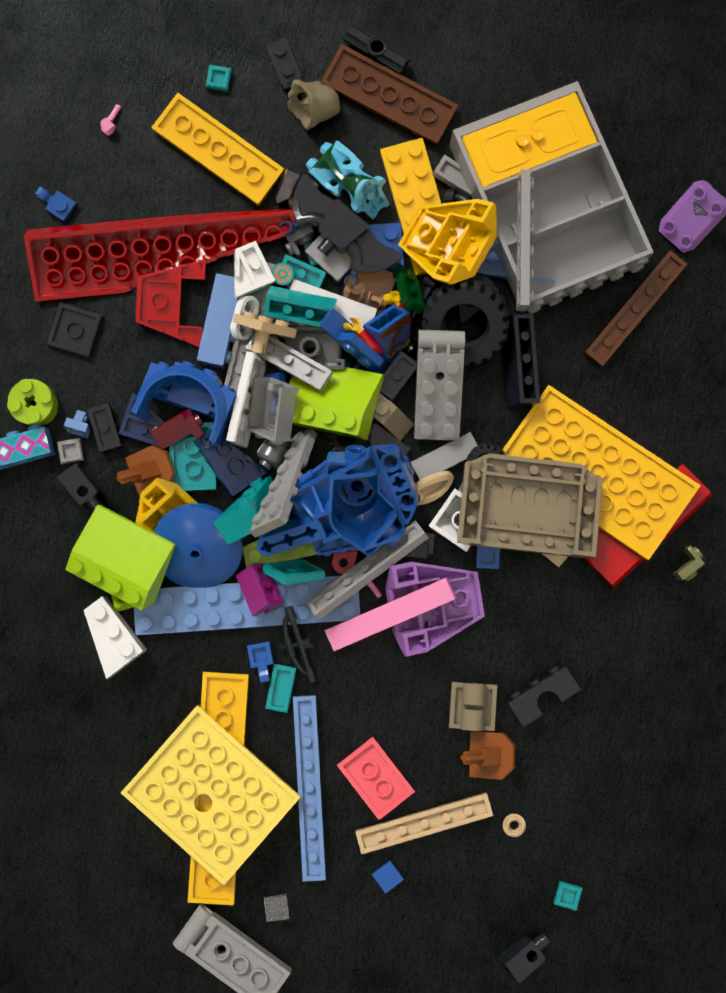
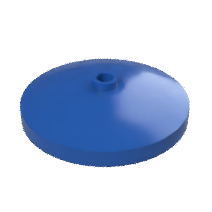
[154,503,243,588]

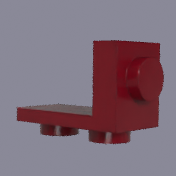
[151,408,204,449]

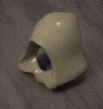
[287,80,340,131]

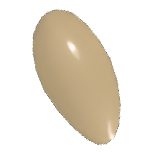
[409,471,454,506]

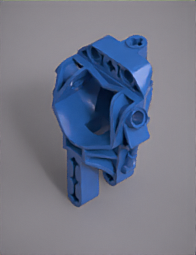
[257,444,418,557]

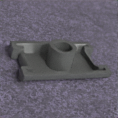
[278,326,346,369]

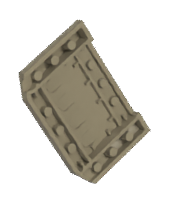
[457,453,602,558]

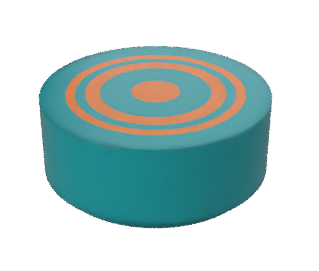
[272,263,295,285]

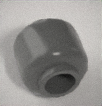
[257,439,289,471]

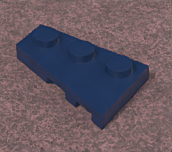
[193,429,268,497]

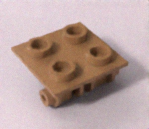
[343,270,396,315]

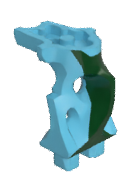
[306,140,390,220]

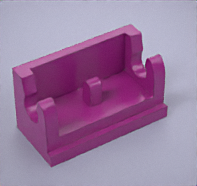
[236,564,284,616]

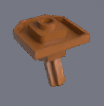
[116,445,176,497]
[460,731,516,780]

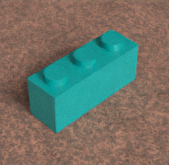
[263,286,337,327]

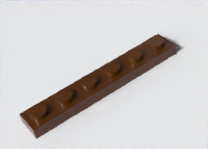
[584,250,687,367]

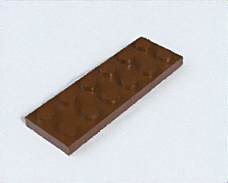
[321,44,458,146]

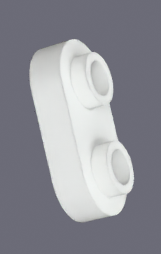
[230,295,259,340]

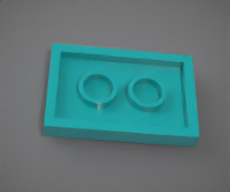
[169,422,217,492]

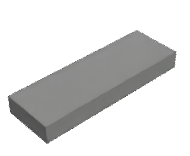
[411,432,478,480]

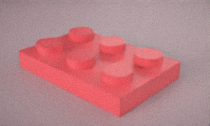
[337,737,415,820]

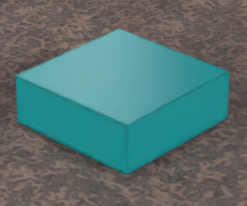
[206,65,232,92]
[553,881,583,911]

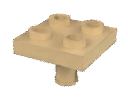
[233,311,297,354]

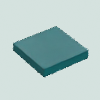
[263,559,325,585]

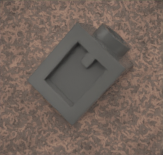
[285,226,314,260]

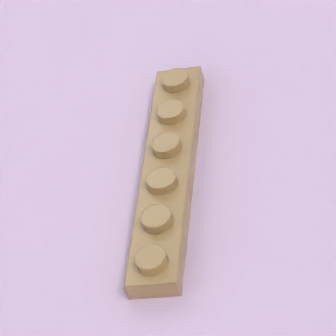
[355,793,493,854]

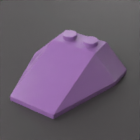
[385,562,485,657]

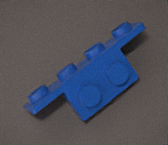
[320,308,390,374]

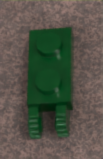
[392,263,425,314]

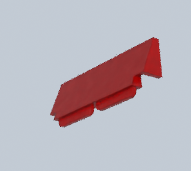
[585,464,712,588]

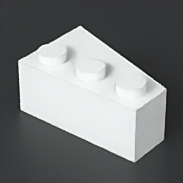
[84,596,147,679]

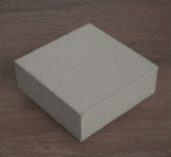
[57,438,84,464]

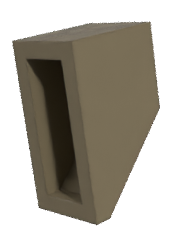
[373,393,414,441]

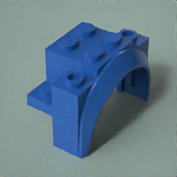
[131,361,237,448]

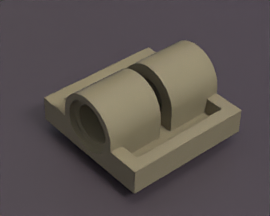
[449,682,497,731]

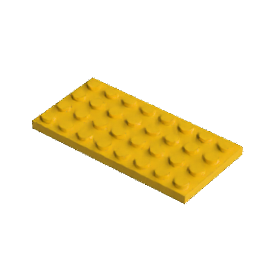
[503,385,701,561]

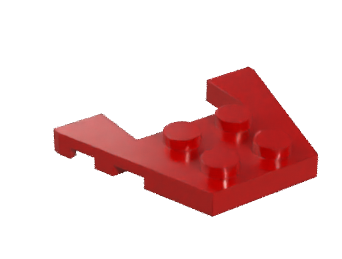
[136,259,207,347]

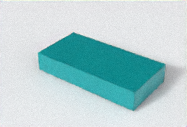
[265,664,297,713]

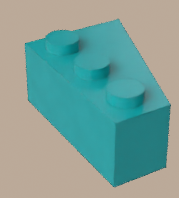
[213,476,273,545]

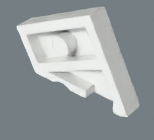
[234,241,275,299]

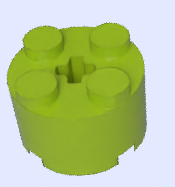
[7,379,59,426]

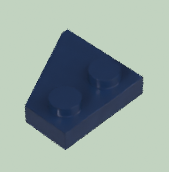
[118,393,164,447]

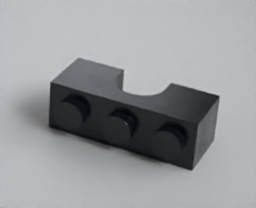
[507,665,581,727]

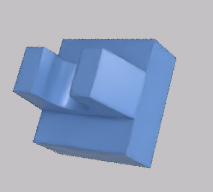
[64,410,91,439]

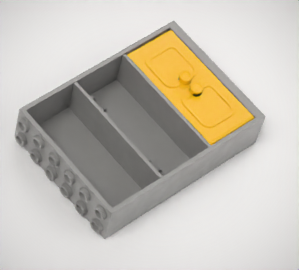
[450,81,654,314]

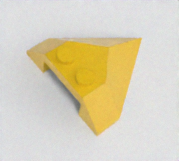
[136,478,197,533]

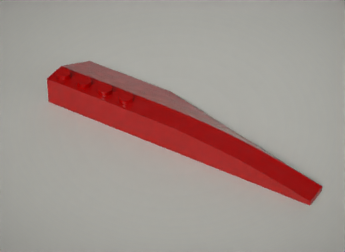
[24,209,295,302]

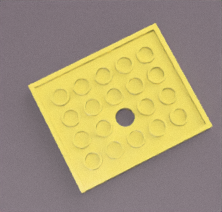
[121,705,301,885]

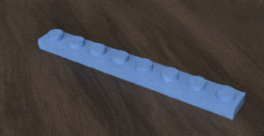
[293,695,326,881]

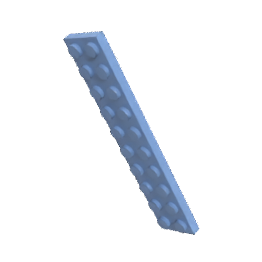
[134,576,360,635]

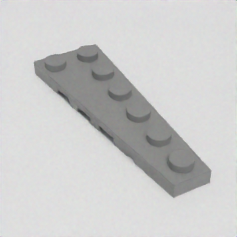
[249,428,317,538]

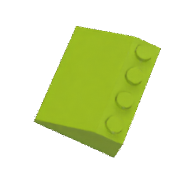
[289,367,384,441]
[65,504,176,611]

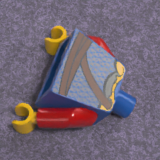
[343,291,412,363]

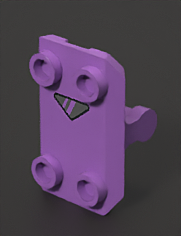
[659,180,726,253]

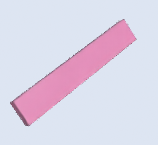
[325,577,456,651]

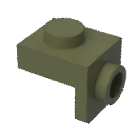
[673,546,705,581]

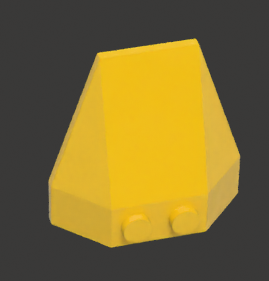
[398,199,497,285]

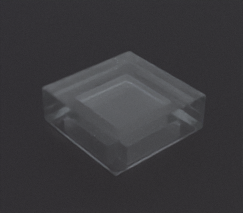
[264,894,290,922]

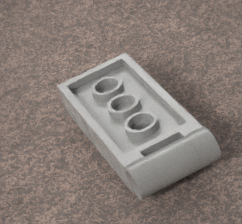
[414,330,465,440]
[173,904,292,993]

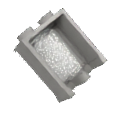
[247,377,299,445]

